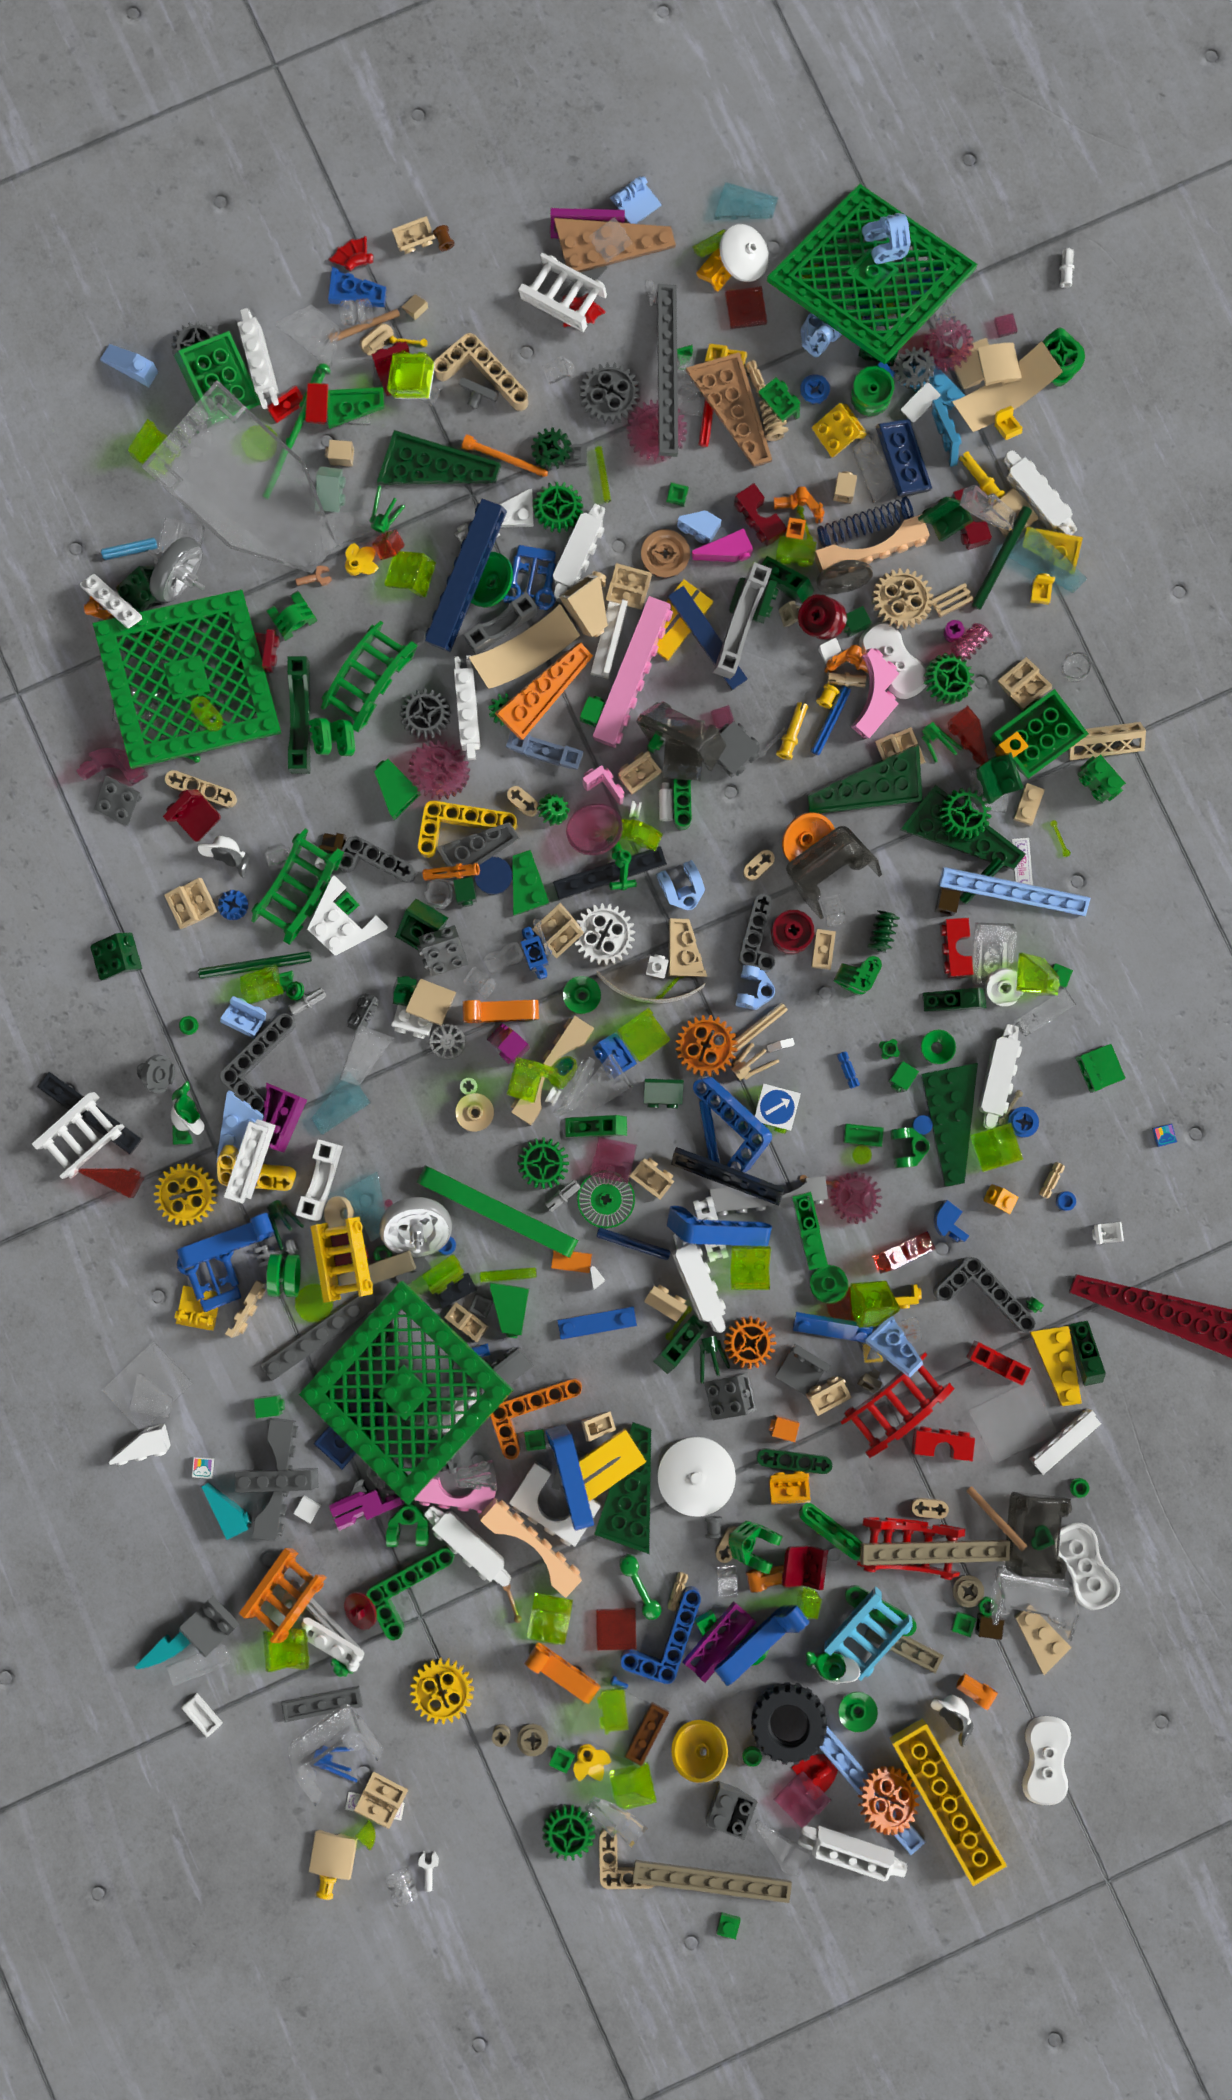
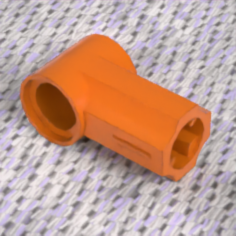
[746,1565,784,1593]
[956,1672,998,1710]

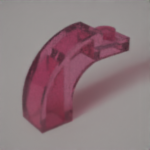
[76,748,149,786]

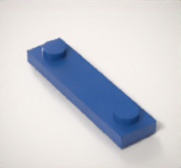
[557,1306,637,1340]
[793,1312,873,1343]

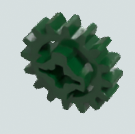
[531,427,572,470]

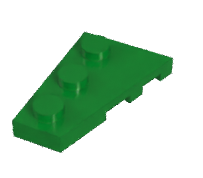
[327,387,384,429]
[513,850,550,916]

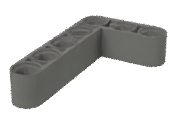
[220,1013,296,1113]
[933,1257,1036,1332]

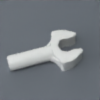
[418,1851,439,1891]

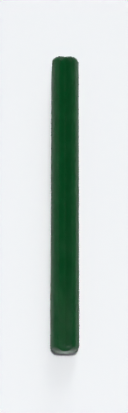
[972,506,1032,610]
[198,951,312,979]

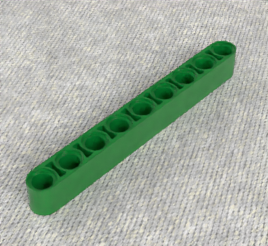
[417,1165,579,1258]

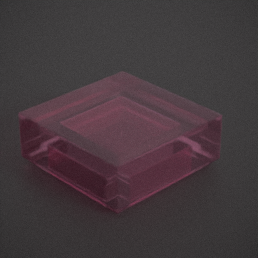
[994,313,1018,338]
[711,705,735,730]

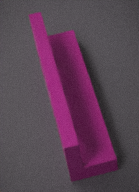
[550,208,625,239]
[682,1601,757,1683]

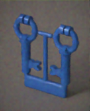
[503,545,556,611]
[177,1251,241,1312]

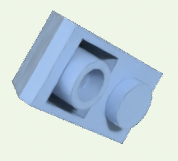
[677,510,722,544]

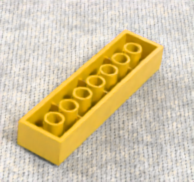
[889,1718,1007,1886]

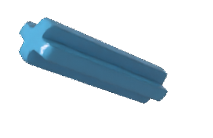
[101,538,157,560]

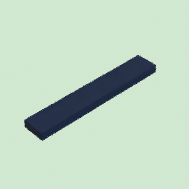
[667,586,748,691]

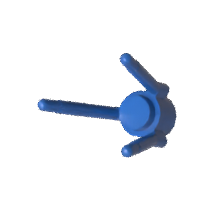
[314,1746,357,1783]

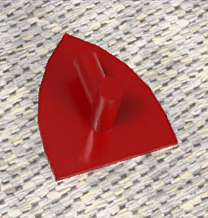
[792,1754,838,1800]

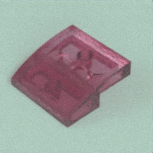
[590,1137,637,1183]
[773,1771,831,1828]

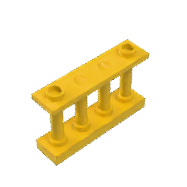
[310,1217,373,1303]

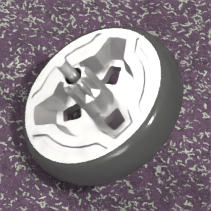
[148,537,205,603]

